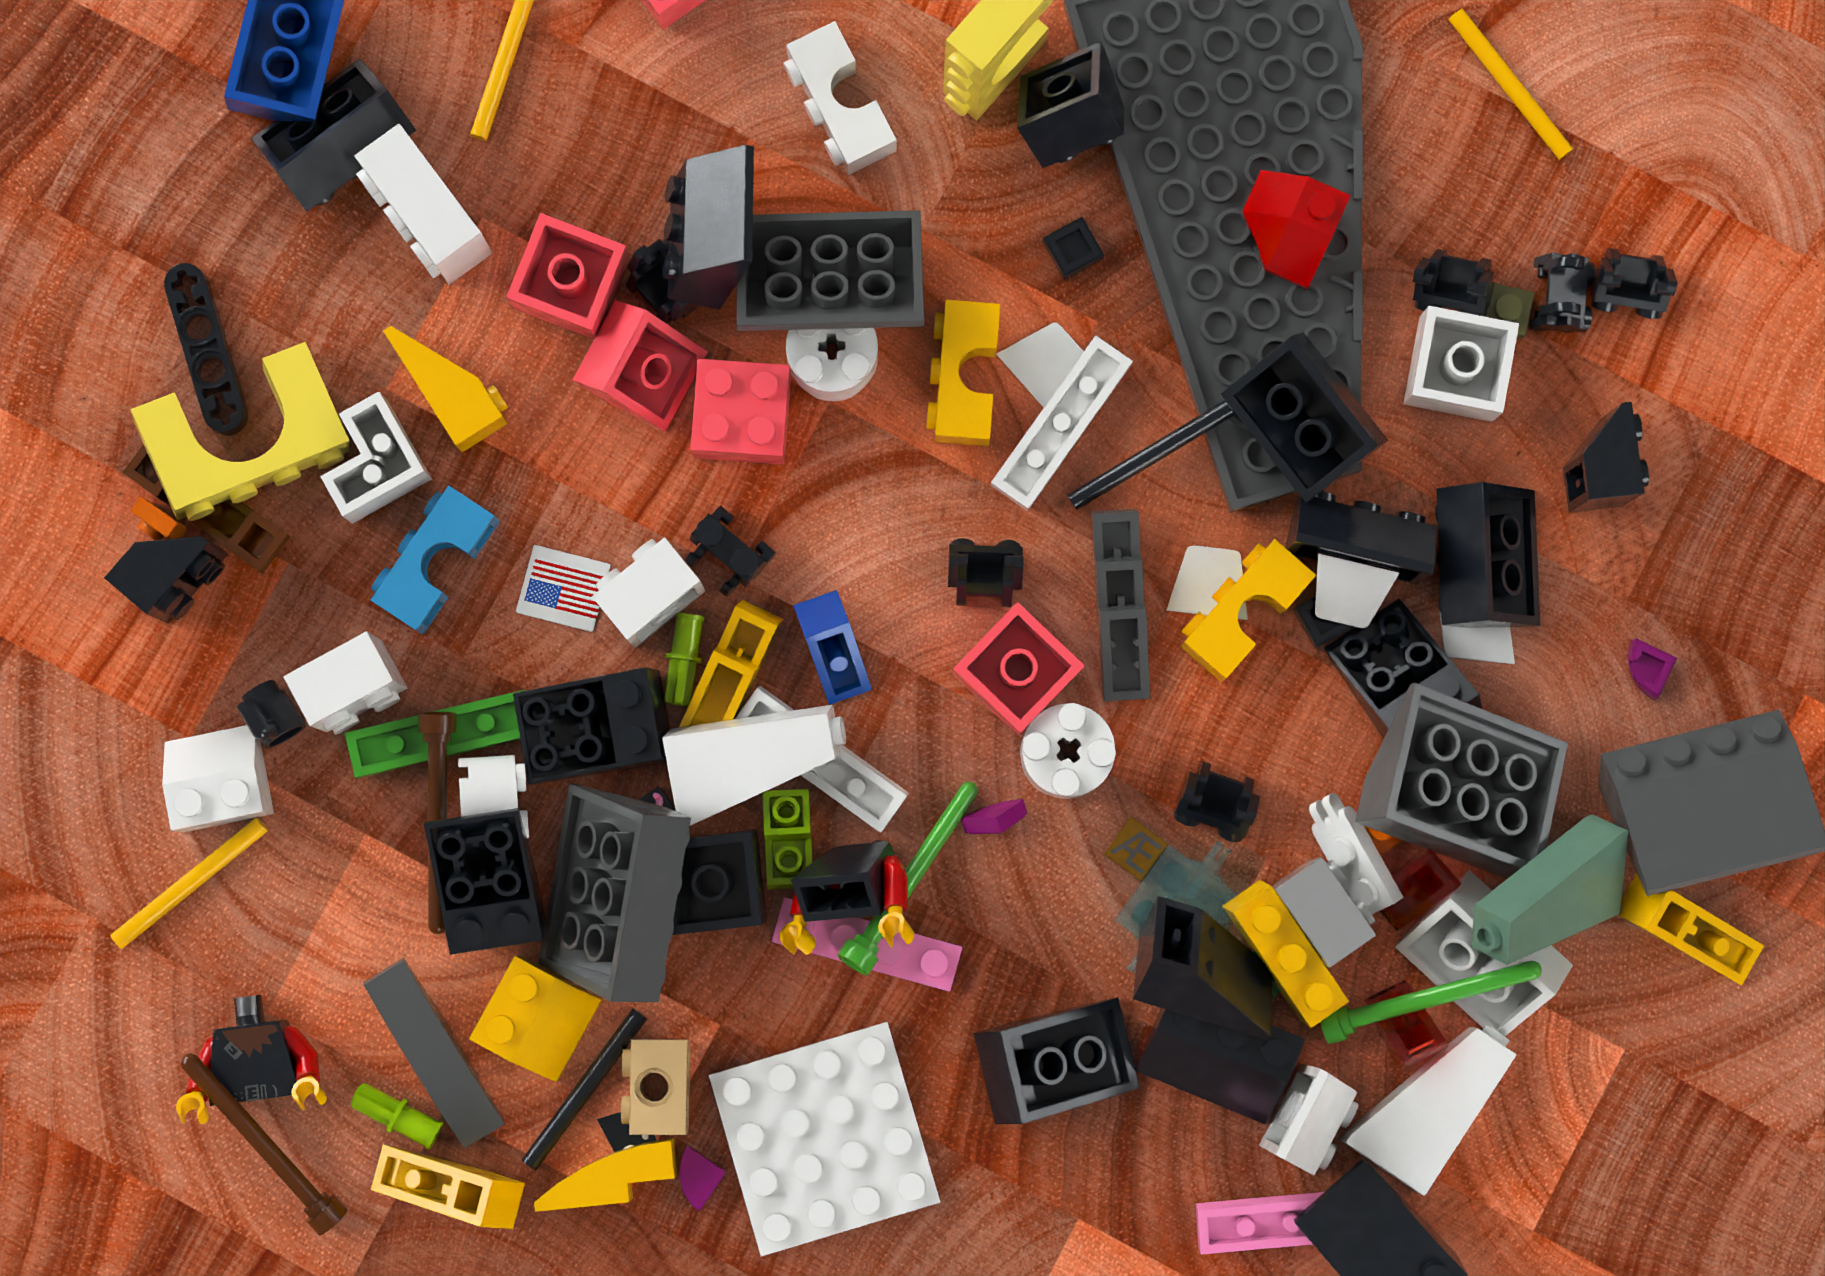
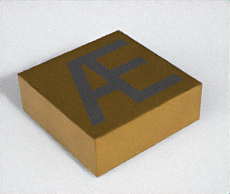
[1103,817,1168,881]

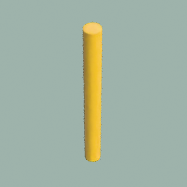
[470,0,534,141]
[1448,8,1573,160]
[110,817,268,949]

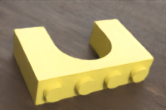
[943,0,1054,121]
[131,342,349,521]

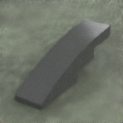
[1091,509,1150,701]
[363,958,505,1149]

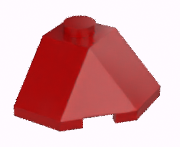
[1242,170,1351,290]

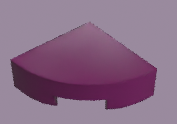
[1628,638,1677,700]
[961,799,1028,834]
[679,1145,727,1212]

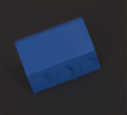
[224,0,345,122]

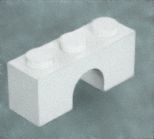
[783,21,897,175]

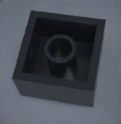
[673,829,767,935]

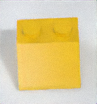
[469,956,602,1082]

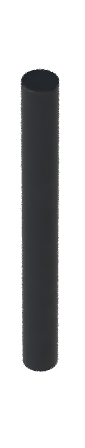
[1068,400,1234,510]
[521,1008,647,1171]

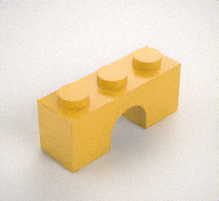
[926,300,1000,447]
[1180,539,1316,683]
[1222,880,1349,1028]

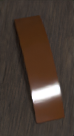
[122,444,290,574]

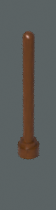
[418,711,456,934]
[180,1053,348,1235]

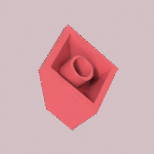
[573,300,708,432]

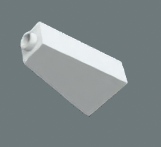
[662,705,846,826]
[1339,1025,1517,1196]

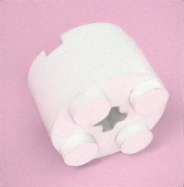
[786,328,878,401]
[1020,703,1116,799]
[458,755,529,838]

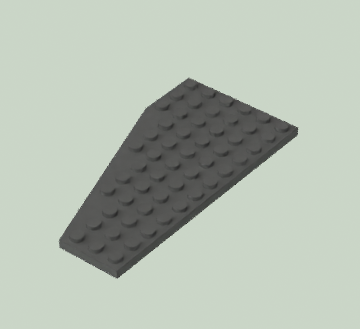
[1063,0,1363,513]

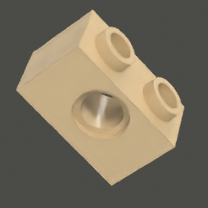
[621,1039,690,1135]

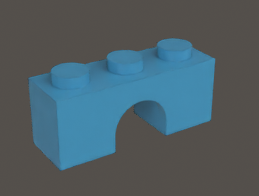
[371,485,500,635]

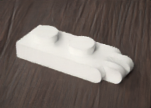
[1309,793,1404,914]

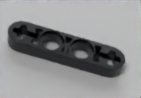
[164,263,248,436]

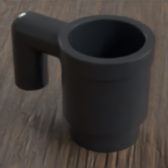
[236,680,306,749]

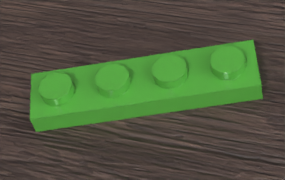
[345,690,527,779]

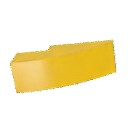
[679,599,783,727]
[534,1138,678,1212]

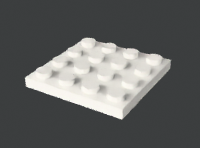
[709,1022,940,1256]

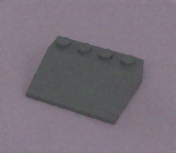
[737,210,924,331]
[1355,683,1568,879]
[1598,710,1825,896]
[538,784,691,1002]

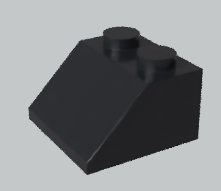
[1017,41,1124,168]

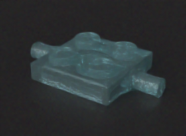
[1114,840,1238,973]

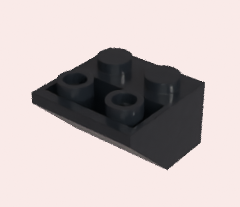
[1563,402,1649,513]
[104,537,228,624]

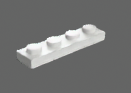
[990,335,1133,511]
[735,686,909,833]

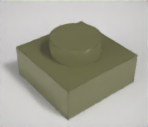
[1486,283,1535,339]

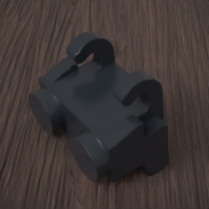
[626,239,700,324]
[1590,248,1677,319]
[1413,249,1495,317]
[1529,252,1596,333]
[685,505,776,597]
[948,538,1024,607]
[1174,761,1260,842]

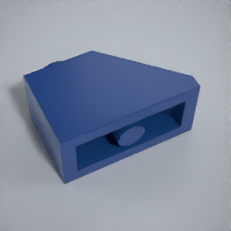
[793,590,872,705]

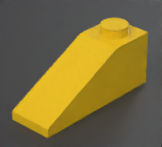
[383,326,509,452]
[1618,873,1764,986]
[371,1144,525,1229]

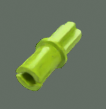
[664,613,705,706]
[351,1083,444,1150]

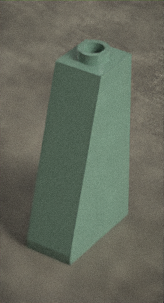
[1471,814,1629,965]

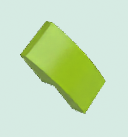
[763,789,813,890]

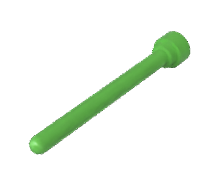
[837,782,978,976]
[1320,961,1542,1044]

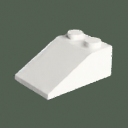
[1259,1063,1358,1175]

